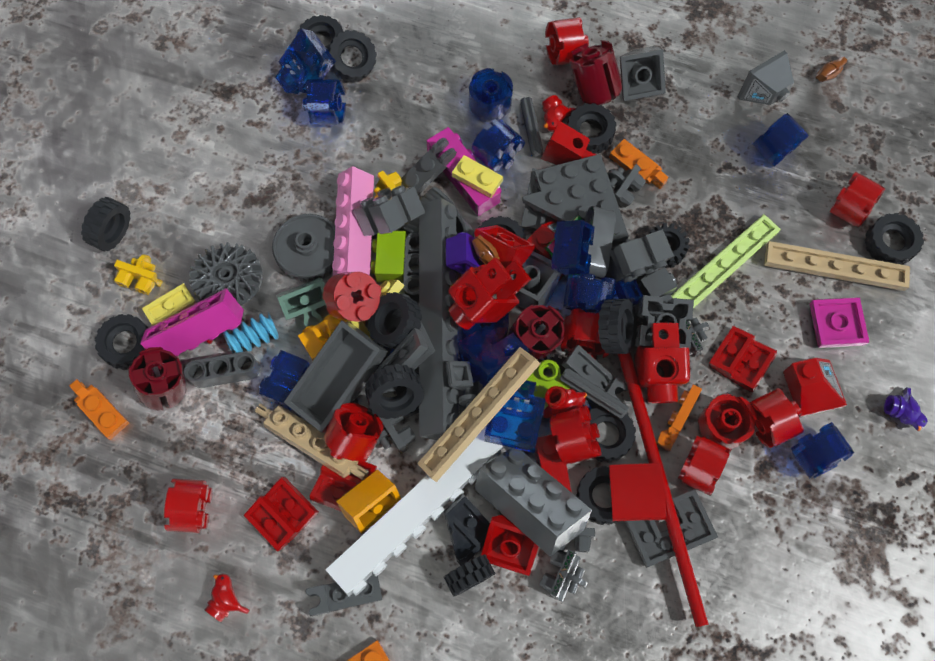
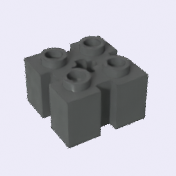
[353,185,425,236]
[608,229,674,284]
[635,295,694,350]

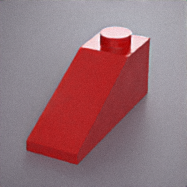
[532,434,572,493]

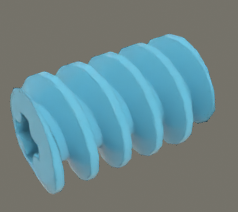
[223,312,279,354]

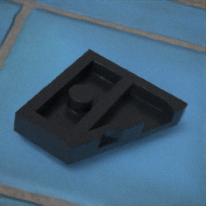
[444,494,490,566]

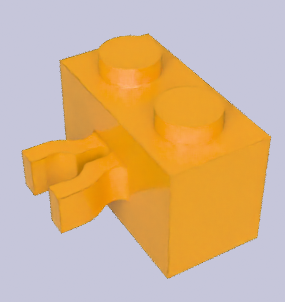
[298,314,347,361]
[336,469,401,534]

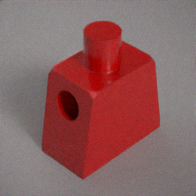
[541,121,597,165]

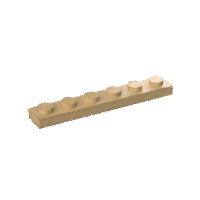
[764,241,910,291]
[417,347,540,482]

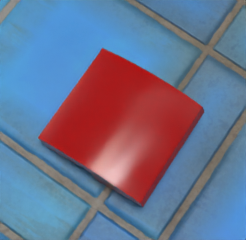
[709,326,777,393]
[310,461,377,512]
[609,463,666,521]
[244,477,319,552]

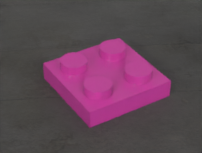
[809,297,869,348]

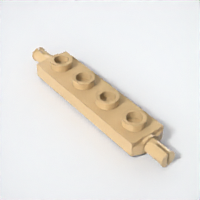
[255,404,369,481]

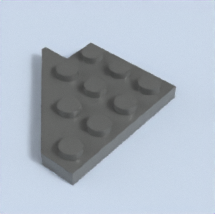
[522,154,629,244]

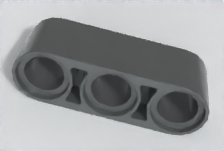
[577,206,616,278]
[403,232,419,303]
[184,352,261,388]

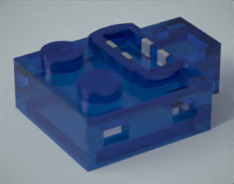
[275,28,336,94]
[484,380,546,453]

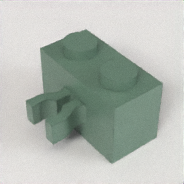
[276,278,326,328]

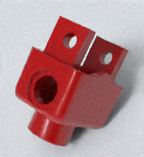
[449,258,532,330]
[634,323,690,403]

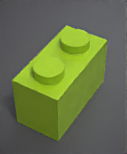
[371,231,406,283]

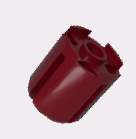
[569,40,622,106]
[507,305,565,361]
[129,347,187,411]

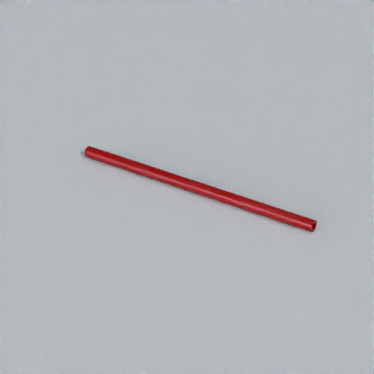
[618,353,709,627]

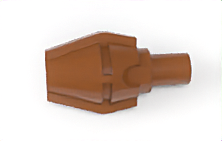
[815,56,847,82]
[472,235,505,272]

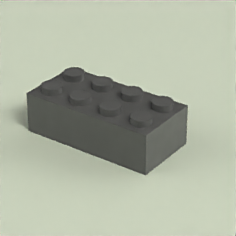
[284,320,389,433]
[475,446,592,557]

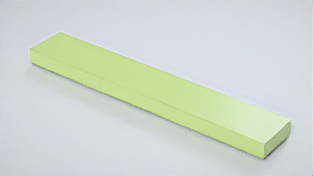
[671,214,781,309]

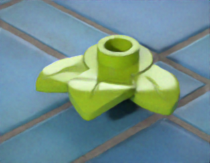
[520,360,570,409]

